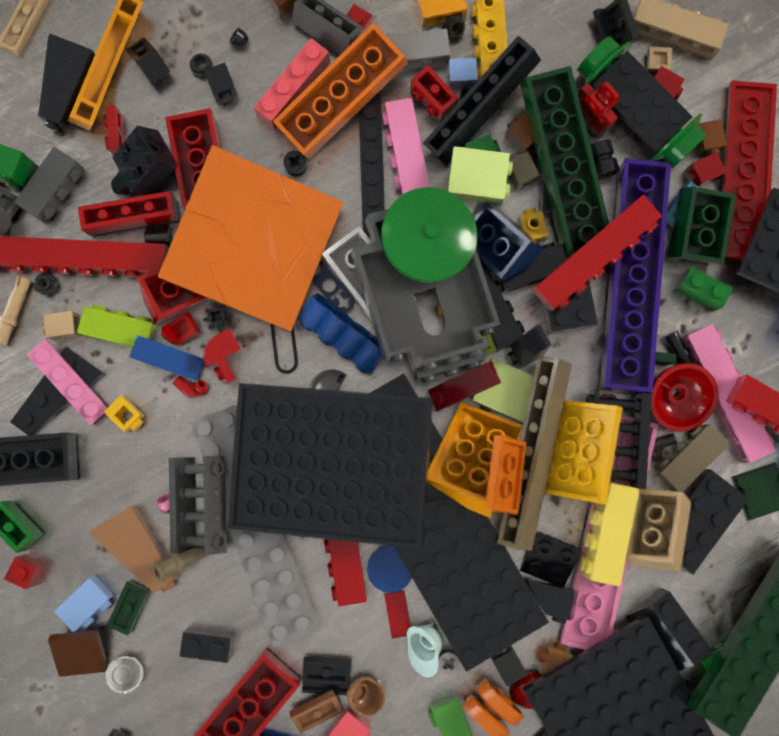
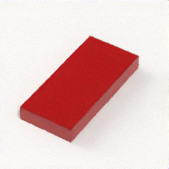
[384,590,411,639]

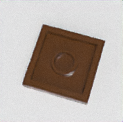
[48,630,108,677]

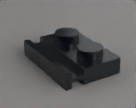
[302,656,352,695]

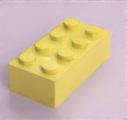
[579,483,640,587]

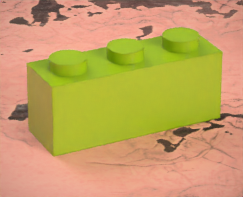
[77,304,157,348]

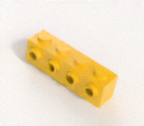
[471,0,507,81]

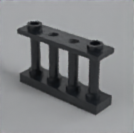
[585,389,652,489]

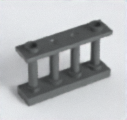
[169,456,227,555]

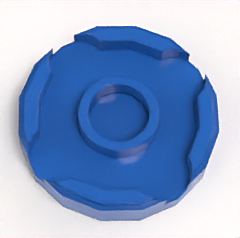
[367,545,412,593]

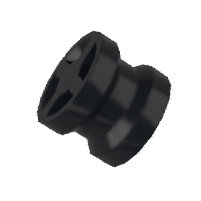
[283,150,307,178]

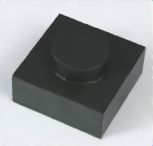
[143,224,171,244]

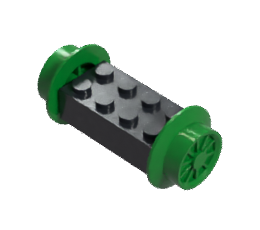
[577,36,708,169]

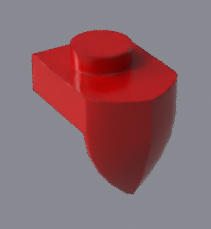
[161,312,200,345]

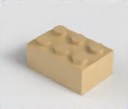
[626,489,691,572]

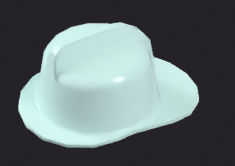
[407,622,444,677]

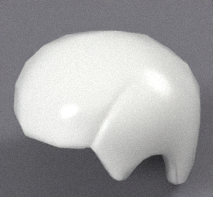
[105,656,143,694]

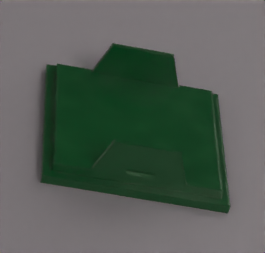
[732,462,779,521]

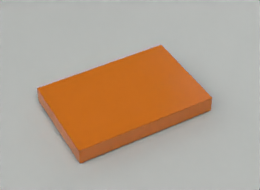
[485,435,526,515]

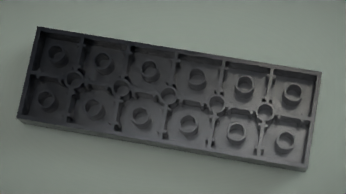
[370,373,549,672]

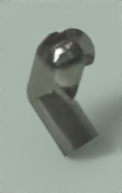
[651,433,677,463]

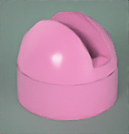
[156,493,170,514]

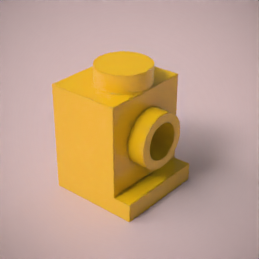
[518,208,549,243]
[104,395,145,432]

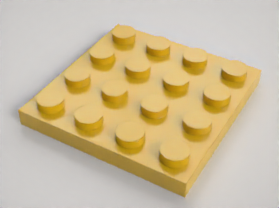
[544,400,622,505]

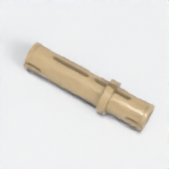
[0,276,32,346]

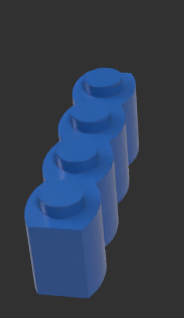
[297,293,383,374]

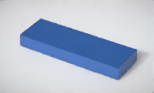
[129,335,203,381]

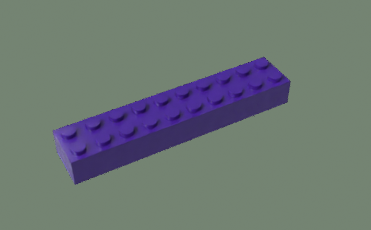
[600,158,671,394]

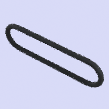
[270,324,298,374]

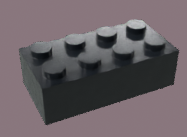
[0,432,78,486]
[681,469,749,575]

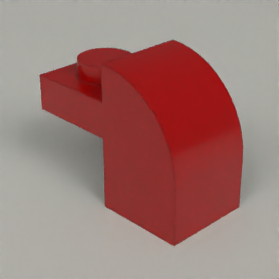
[203,328,241,383]

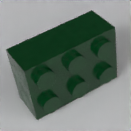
[669,186,736,264]

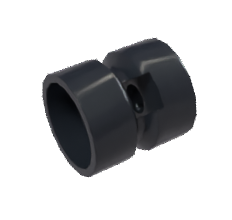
[590,139,621,181]

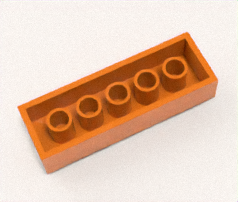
[273,22,408,159]

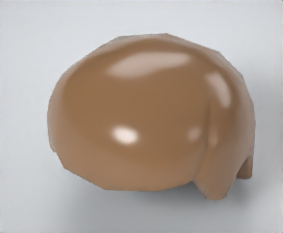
[346,676,385,717]

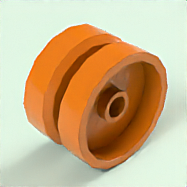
[462,678,525,736]

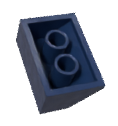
[474,202,544,280]

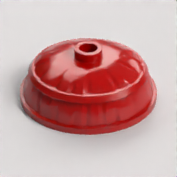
[651,363,718,432]

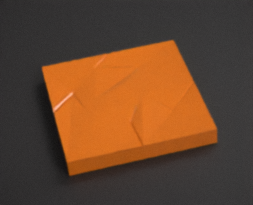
[158,145,344,332]

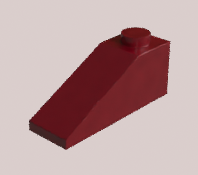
[428,361,501,411]

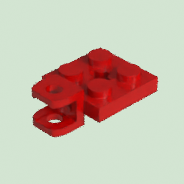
[578,81,619,139]

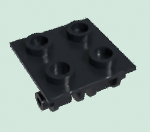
[520,532,582,587]

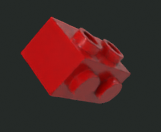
[410,65,459,122]

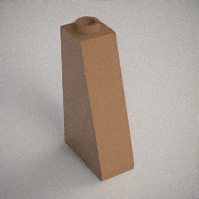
[90,505,179,593]

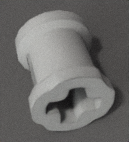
[438,649,459,675]

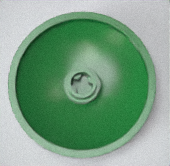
[381,187,477,283]

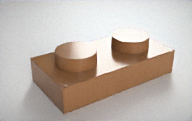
[289,690,344,733]

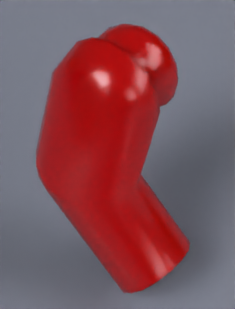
[172,376,207,398]

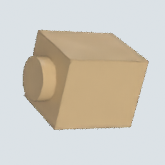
[41,311,81,341]

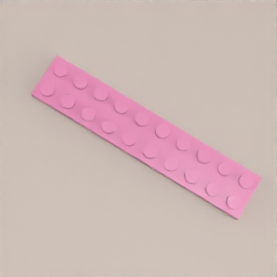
[559,415,659,650]

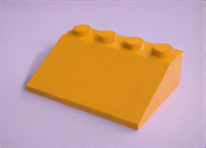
[427,402,523,518]

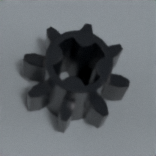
[203,303,233,332]

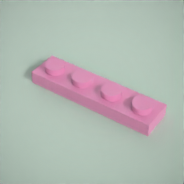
[26,339,108,425]

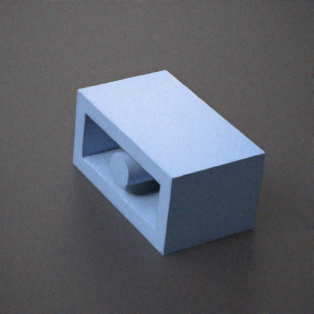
[54,575,115,632]

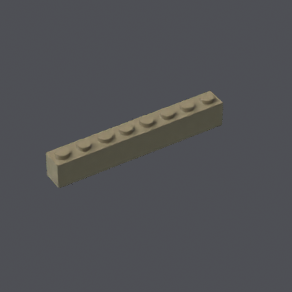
[497,355,572,551]

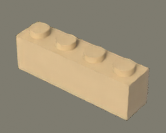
[633,0,729,58]

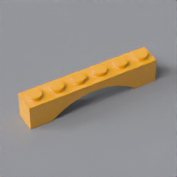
[68,0,143,131]

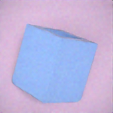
[449,58,478,89]

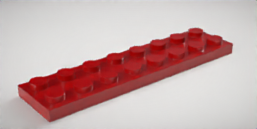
[722,80,777,260]

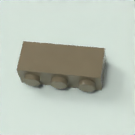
[654,424,730,492]

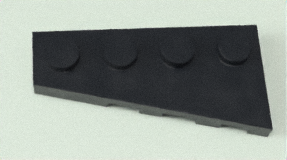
[10,346,105,435]

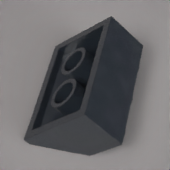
[625,588,713,671]

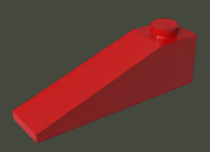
[137,268,209,325]

